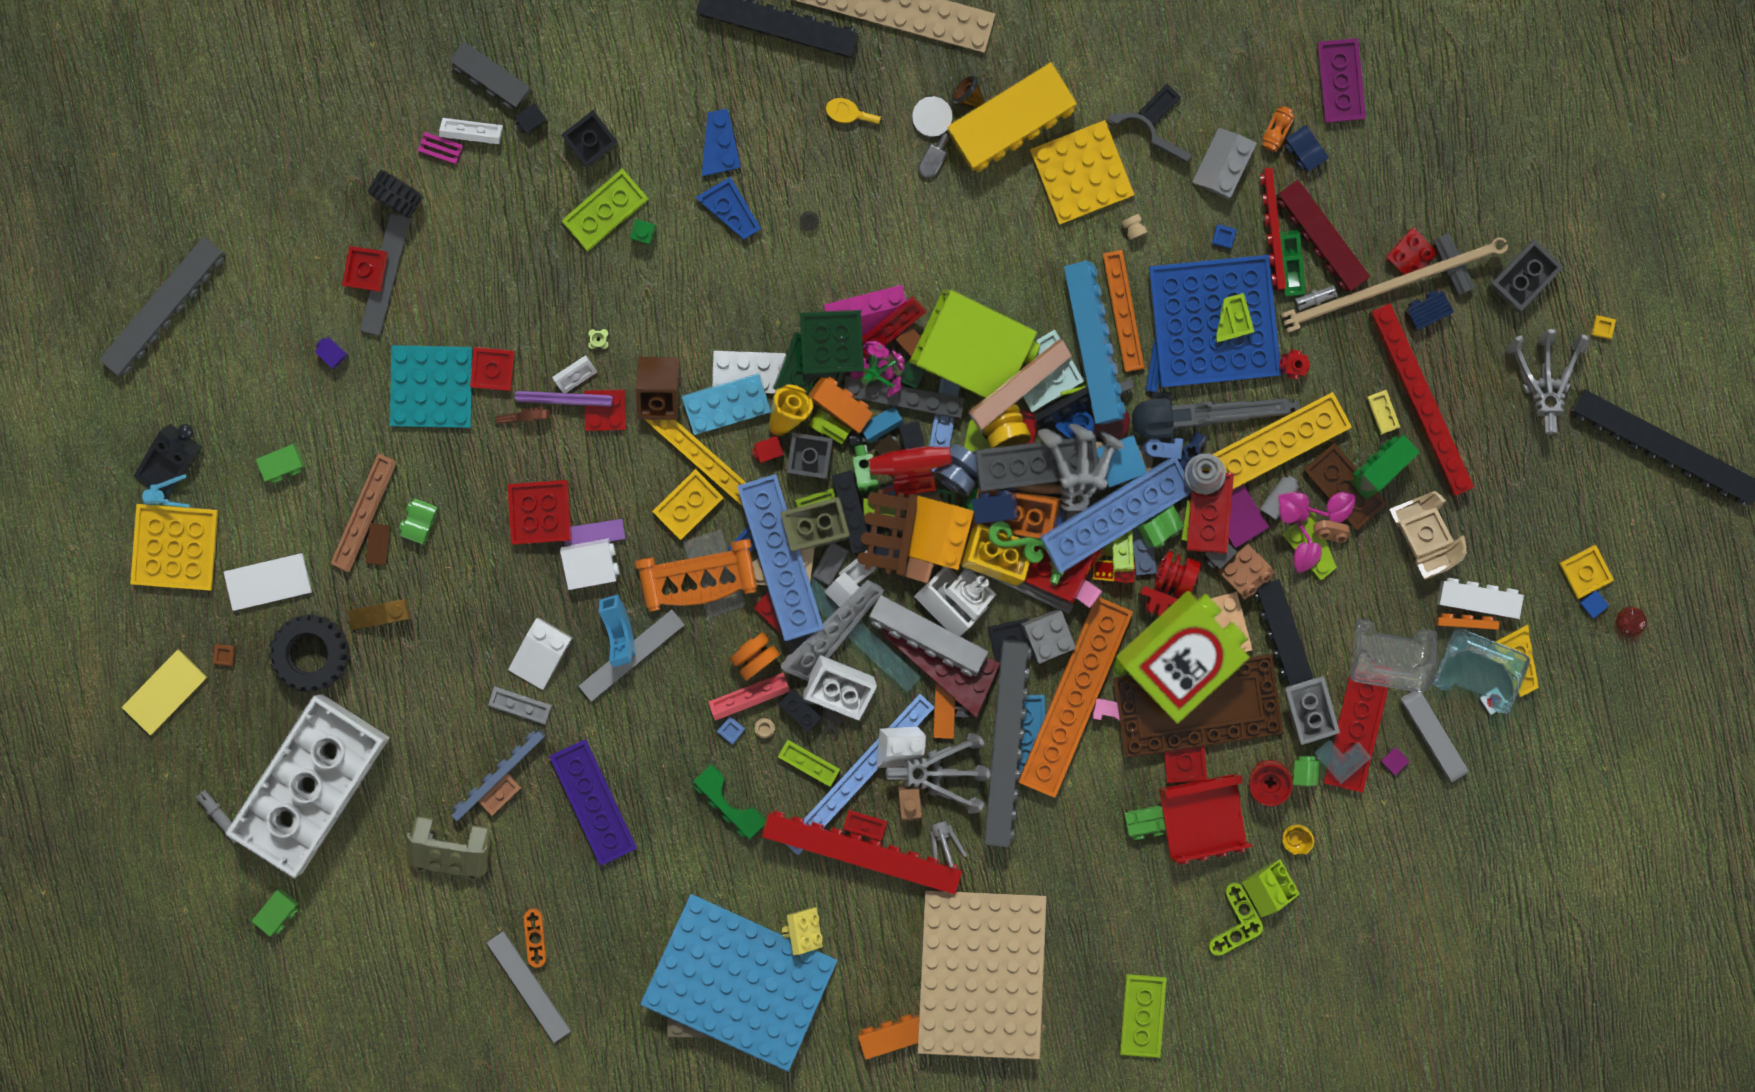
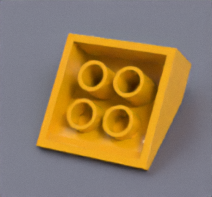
[907,496,974,570]

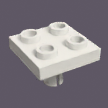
[945,568,996,620]

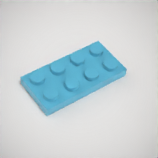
[682,373,771,435]

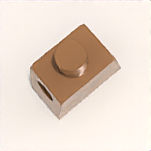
[898,783,922,822]

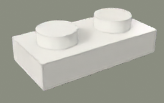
[552,355,597,393]

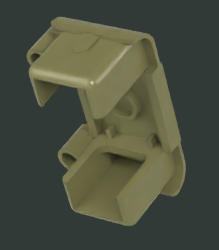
[407,816,490,880]

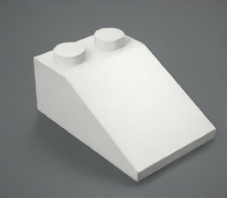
[508,618,573,690]

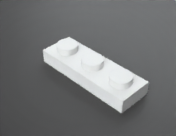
[439,118,503,144]

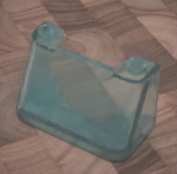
[1432,629,1530,715]

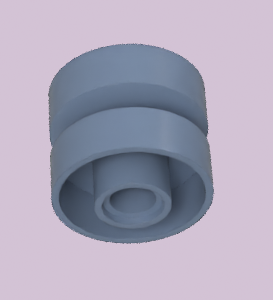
[933,444,978,497]

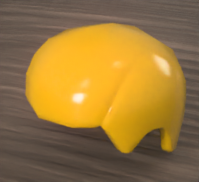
[1282,824,1314,855]

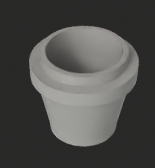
[1185,454,1226,495]

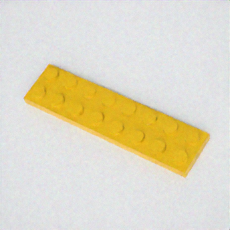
[1202,392,1352,490]

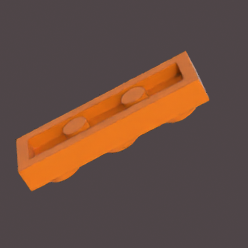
[1435,613,1499,629]

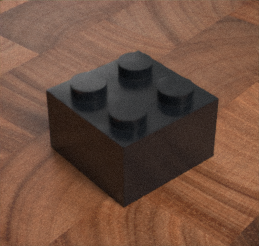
[561,110,620,169]

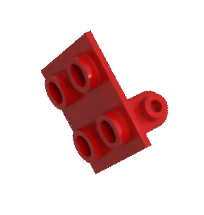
[1385,227,1438,275]

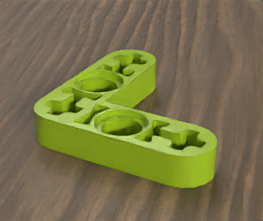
[1209,882,1263,956]

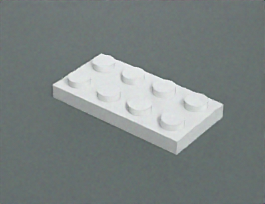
[712,351,786,394]

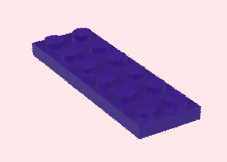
[549,739,637,866]

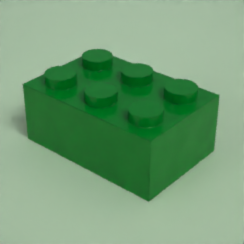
[1349,434,1420,499]

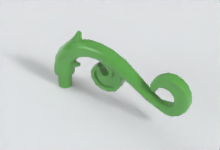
[988,521,1064,585]

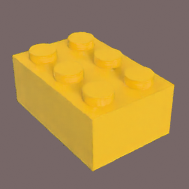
[961,524,1030,586]

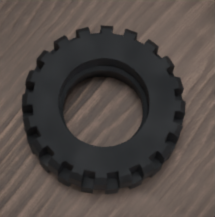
[269,615,350,692]

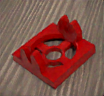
[1138,586,1178,616]

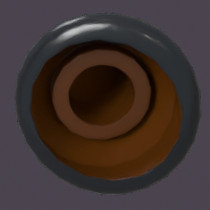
[952,75,985,107]

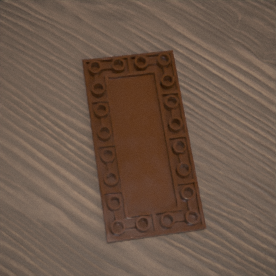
[1113,654,1283,758]

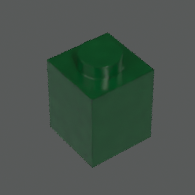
[900,362,925,389]

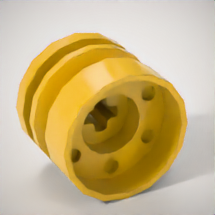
[983,404,1031,448]

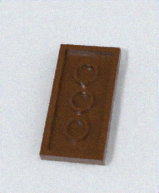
[1303,443,1387,530]

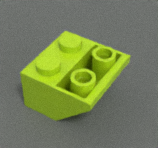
[1242,859,1300,917]

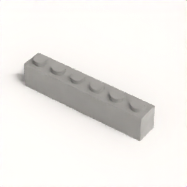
[869,595,988,677]

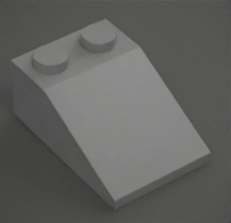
[1285,676,1340,745]

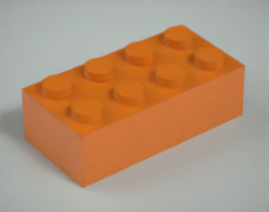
[972,487,1061,539]

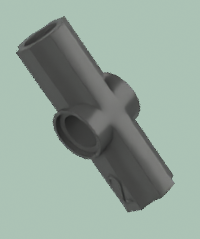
[1433,233,1475,295]

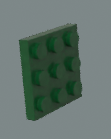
[800,309,864,374]
[772,332,844,409]

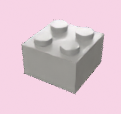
[1020,609,1076,663]

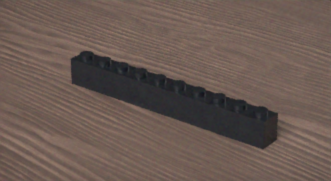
[1570,389,1755,507]

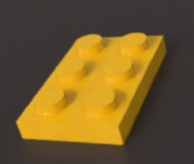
[652,469,724,540]

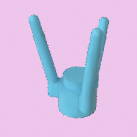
[142,475,190,508]

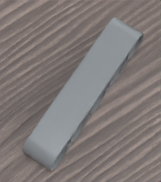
[1400,688,1469,783]

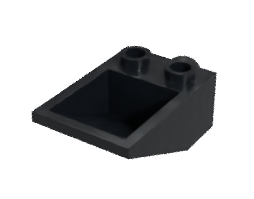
[134,424,202,499]

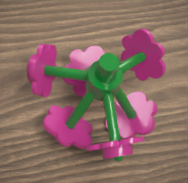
[850,341,905,397]

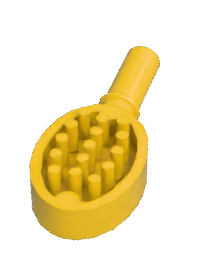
[826,98,881,124]

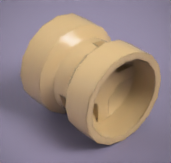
[1121,214,1148,240]

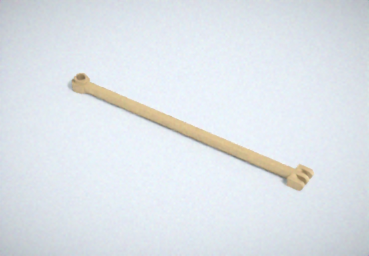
[1281,238,1508,333]

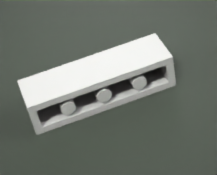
[1437,577,1524,619]

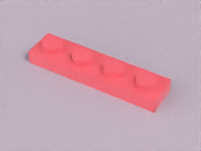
[709,673,790,721]

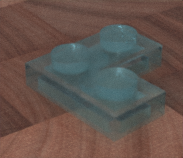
[1314,740,1372,784]

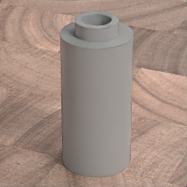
[1260,475,1300,520]

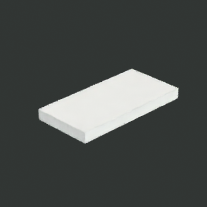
[224,553,312,611]

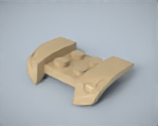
[1389,491,1467,580]

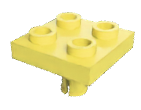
[782,907,823,955]

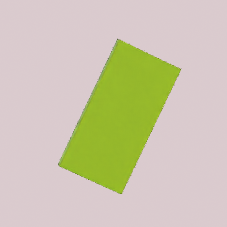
[561,168,649,251]
[1120,974,1167,1058]

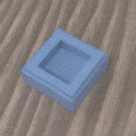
[717,716,745,745]

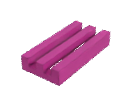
[418,132,463,165]

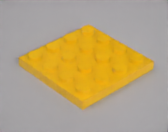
[1030,120,1134,225]
[130,504,218,590]

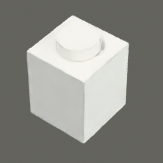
[825,572,860,607]

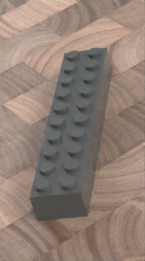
[984,640,1031,847]

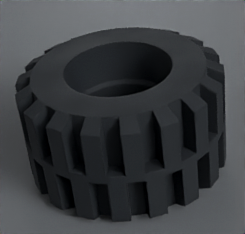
[367,170,423,218]

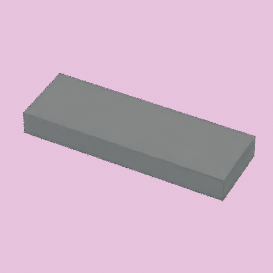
[488,686,552,725]

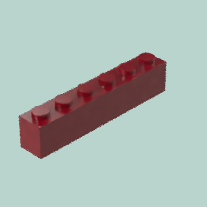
[1276,179,1371,292]

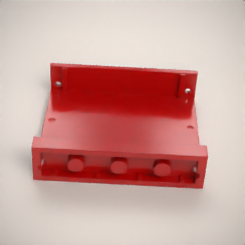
[1159,774,1253,865]

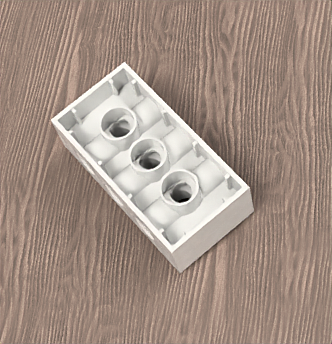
[226,694,390,878]

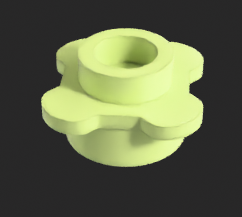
[588,329,609,349]

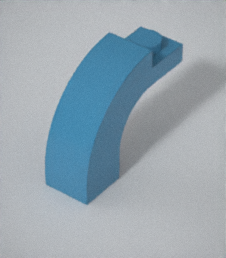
[599,595,635,668]

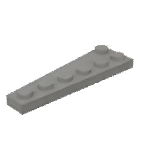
[780,580,884,682]

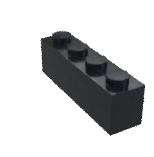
[832,470,869,554]

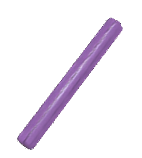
[515,391,613,407]

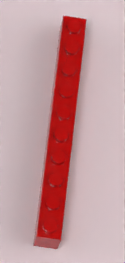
[1369,303,1474,496]
[761,810,962,894]

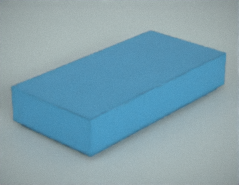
[862,406,904,443]

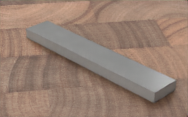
[579,609,685,701]
[487,931,571,1043]

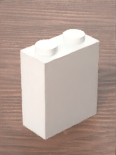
[560,538,620,590]

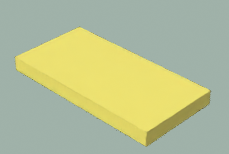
[122,649,208,735]

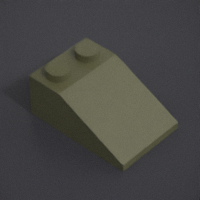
[780,497,850,552]

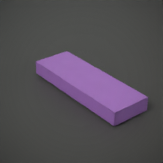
[564,519,626,546]

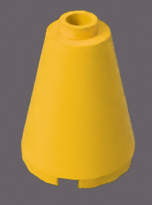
[769,385,813,436]

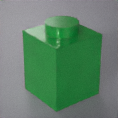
[630,219,657,246]

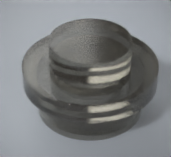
[799,211,820,231]

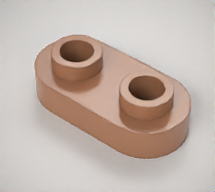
[1313,520,1351,543]

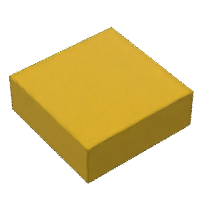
[1591,315,1616,340]

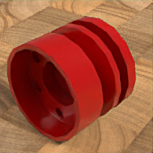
[1154,550,1201,599]
[1249,760,1292,806]

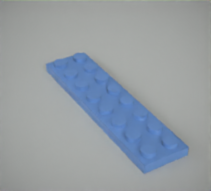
[1040,456,1192,573]
[737,474,824,641]

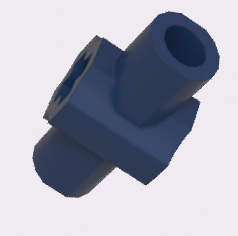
[1178,432,1207,472]

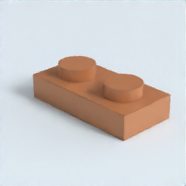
[478,773,522,816]

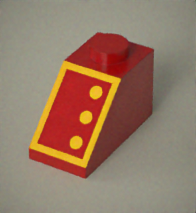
[1092,559,1136,583]

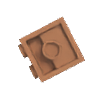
[1218,544,1275,599]

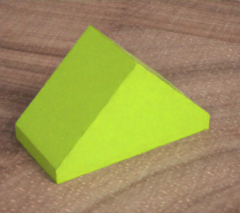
[964,419,990,452]

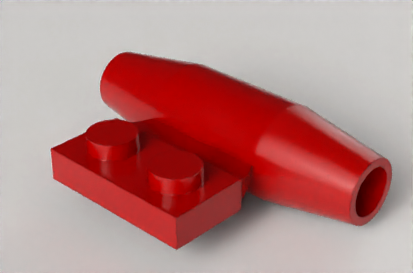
[869,447,952,496]

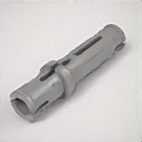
[195,789,237,844]

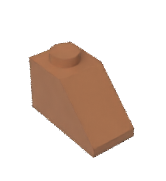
[904,557,933,583]

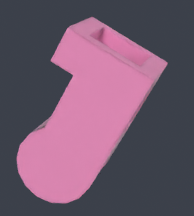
[1091,698,1119,720]

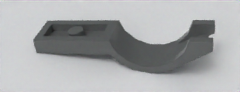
[1107,113,1192,163]

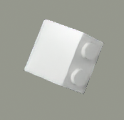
[877,727,926,768]

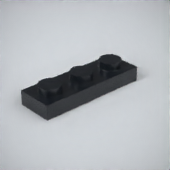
[1034,386,1092,429]

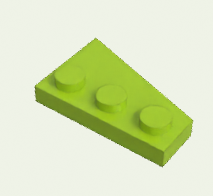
[1281,512,1337,580]

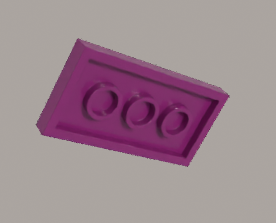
[1317,38,1366,123]

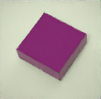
[1380,747,1410,775]

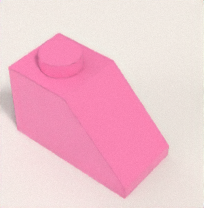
[1076,580,1102,608]

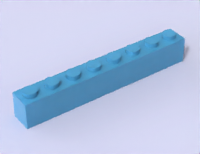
[1064,260,1126,425]

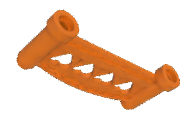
[634,539,757,612]

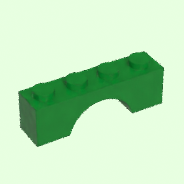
[693,763,766,839]

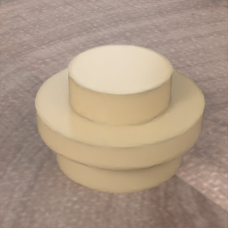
[754,718,775,738]

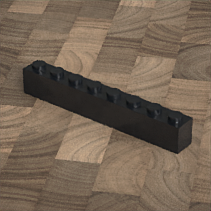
[696,0,858,59]

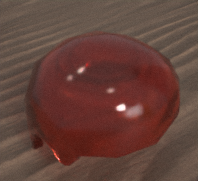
[1616,606,1647,639]

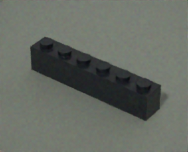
[1253,579,1314,687]

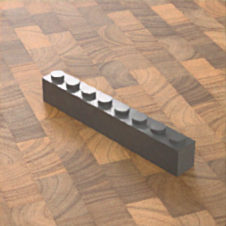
[99,236,225,376]

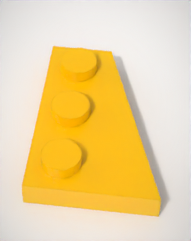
[1491,625,1539,697]

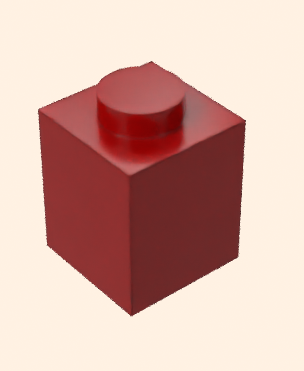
[752,436,784,463]

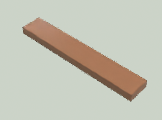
[969,339,1072,429]
[330,453,397,572]

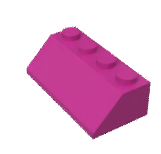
[824,285,912,336]

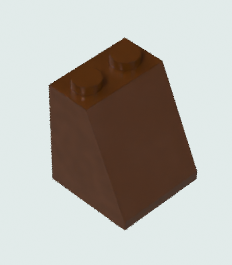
[636,357,680,420]

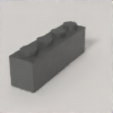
[450,41,532,109]

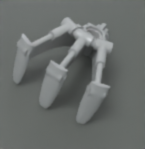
[1506,329,1589,434]
[1038,424,1124,521]
[885,733,990,814]

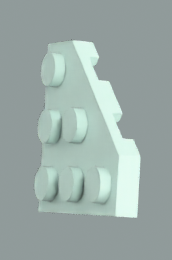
[1023,330,1085,413]

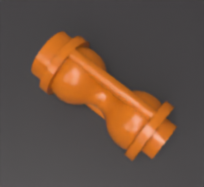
[1261,106,1295,152]

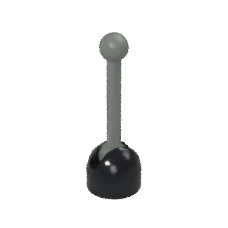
[848,432,897,448]

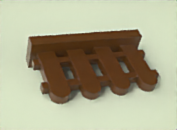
[857,489,918,576]

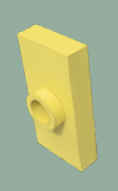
[1367,390,1400,435]

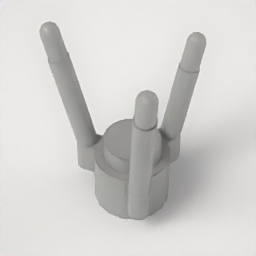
[930,821,967,868]

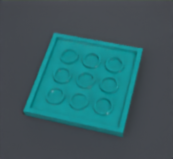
[390,345,473,428]

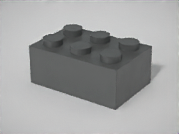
[1488,239,1564,313]

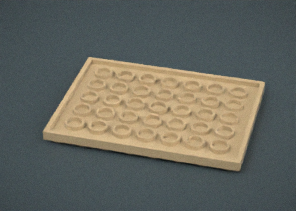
[918,891,1046,1059]

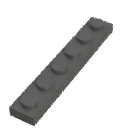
[844,376,965,418]

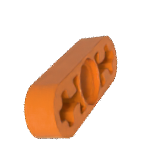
[524,908,547,968]

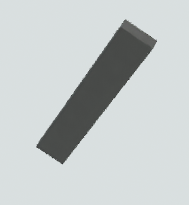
[360,213,411,336]

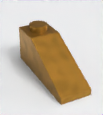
[348,599,411,630]

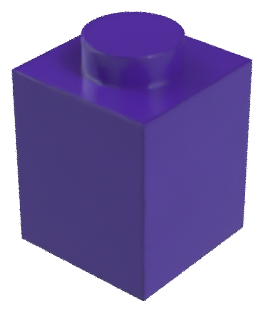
[314,337,349,369]

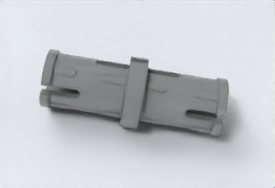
[1295,285,1337,311]

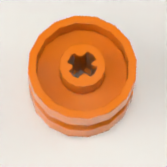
[729,632,780,681]

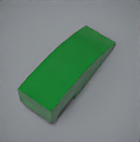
[1280,230,1305,296]

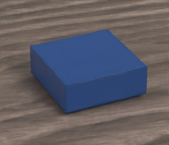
[1211,224,1237,249]
[1580,590,1609,619]

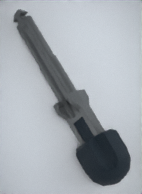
[1132,398,1300,439]

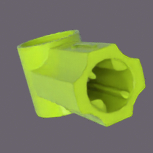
[808,408,851,444]

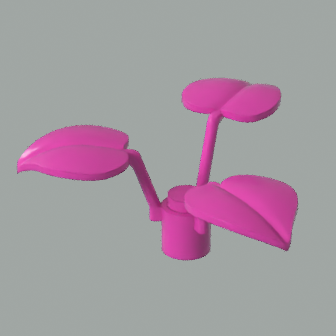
[1278,492,1355,573]

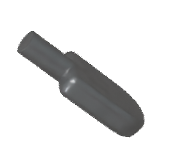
[918,133,950,178]

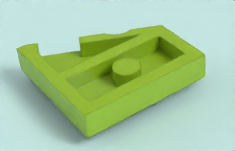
[1215,293,1254,343]

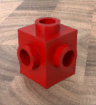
[1279,350,1310,379]

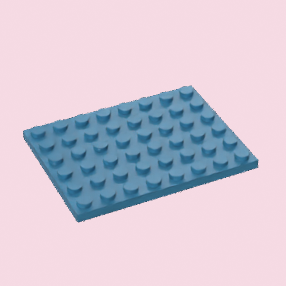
[640,894,838,1072]

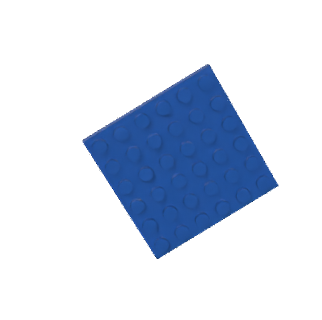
[1148,255,1281,388]

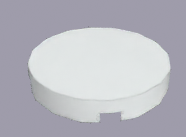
[912,96,952,137]

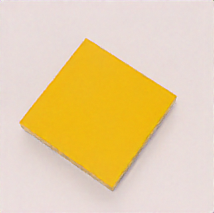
[1559,545,1614,599]

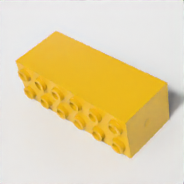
[947,62,1077,172]

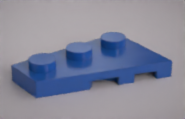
[702,108,741,177]
[696,177,761,240]

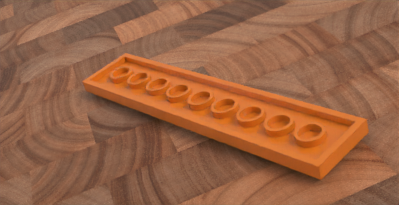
[1017,597,1133,798]

